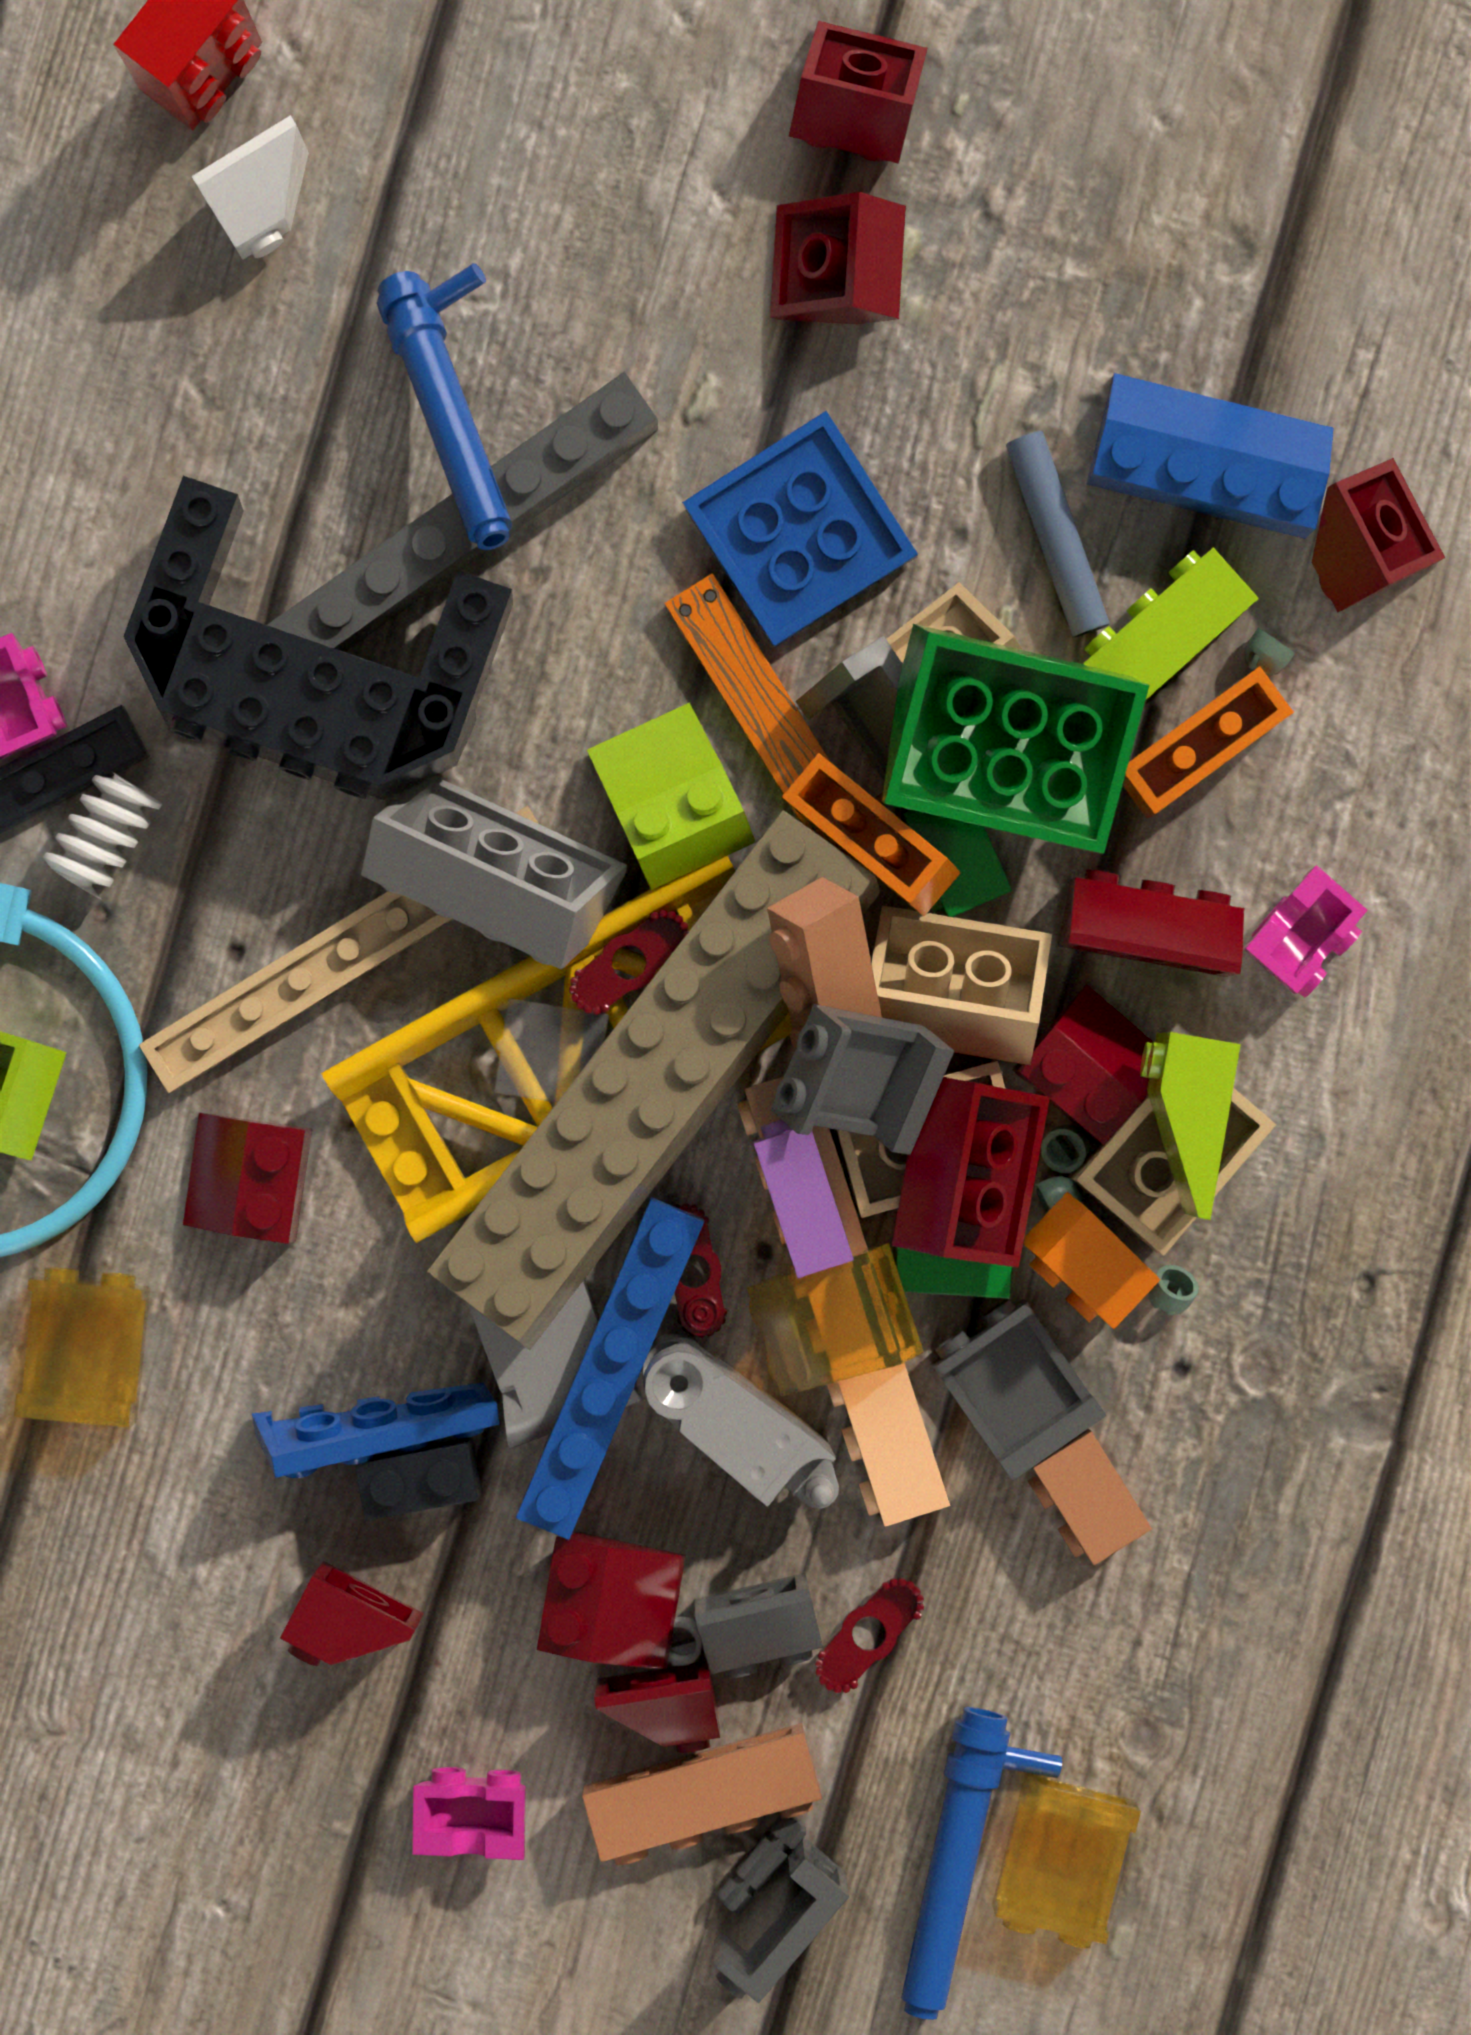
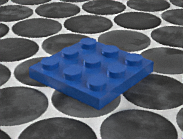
[682,411,918,648]

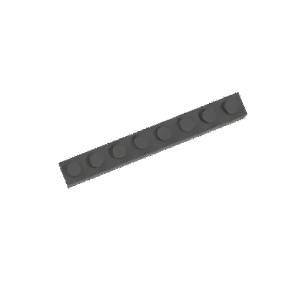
[267,372,658,652]

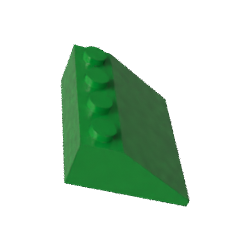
[882,624,1150,854]

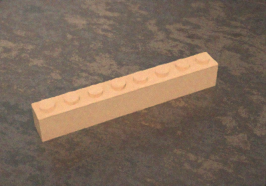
[737,1076,950,1527]

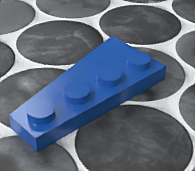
[252,1383,500,1478]

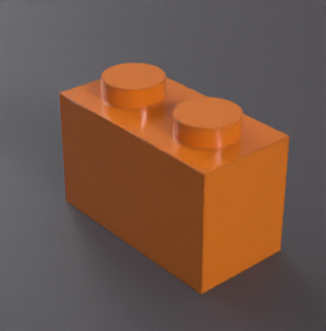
[1023,1192,1161,1329]

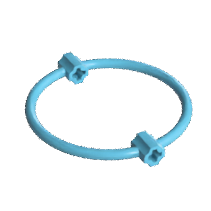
[0,883,148,1257]

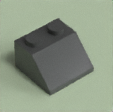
[695,1573,823,1679]

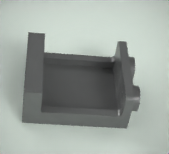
[795,636,903,811]
[771,1004,954,1155]
[931,1298,1107,1481]
[714,1837,849,2004]

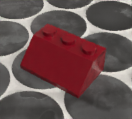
[1058,869,1245,977]
[892,1077,1050,1268]

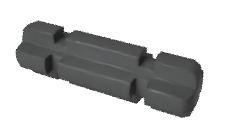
[718,1816,806,1914]

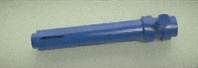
[376,263,512,550]
[901,1707,1062,2020]

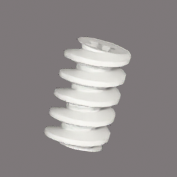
[43,772,163,900]

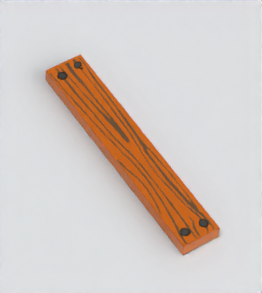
[664,573,866,869]

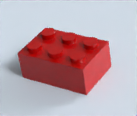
[113,0,263,131]

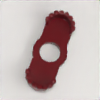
[569,910,689,1015]
[674,1203,728,1338]
[815,1578,924,1693]

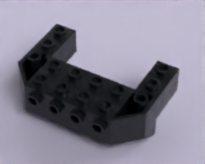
[123,475,513,800]

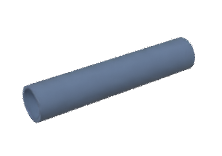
[1006,431,1110,638]

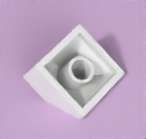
[192,115,309,260]

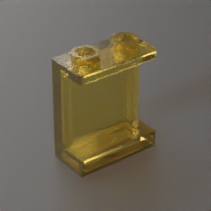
[747,1243,923,1397]
[14,1267,150,1428]
[992,1773,1141,1948]

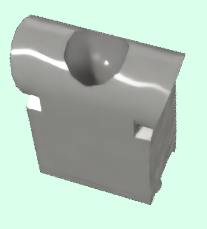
[451,1228,643,1449]
[641,1333,839,1509]

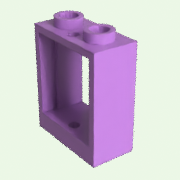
[753,1120,854,1278]

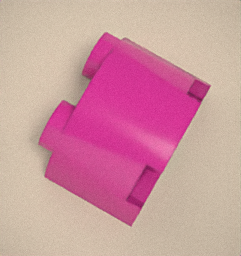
[0,633,67,760]
[1243,865,1368,998]
[412,1767,526,1860]

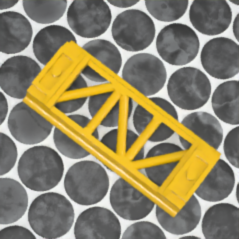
[321,856,792,1243]

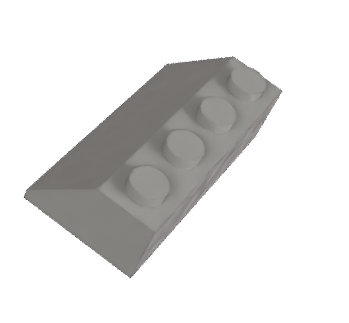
[361,776,627,970]

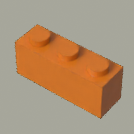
[1122,666,1294,819]
[782,753,961,916]

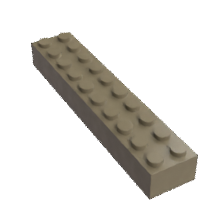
[427,810,880,1351]

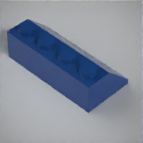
[1086,373,1334,539]

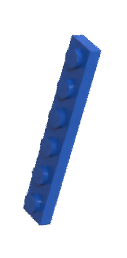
[516,1197,704,1540]

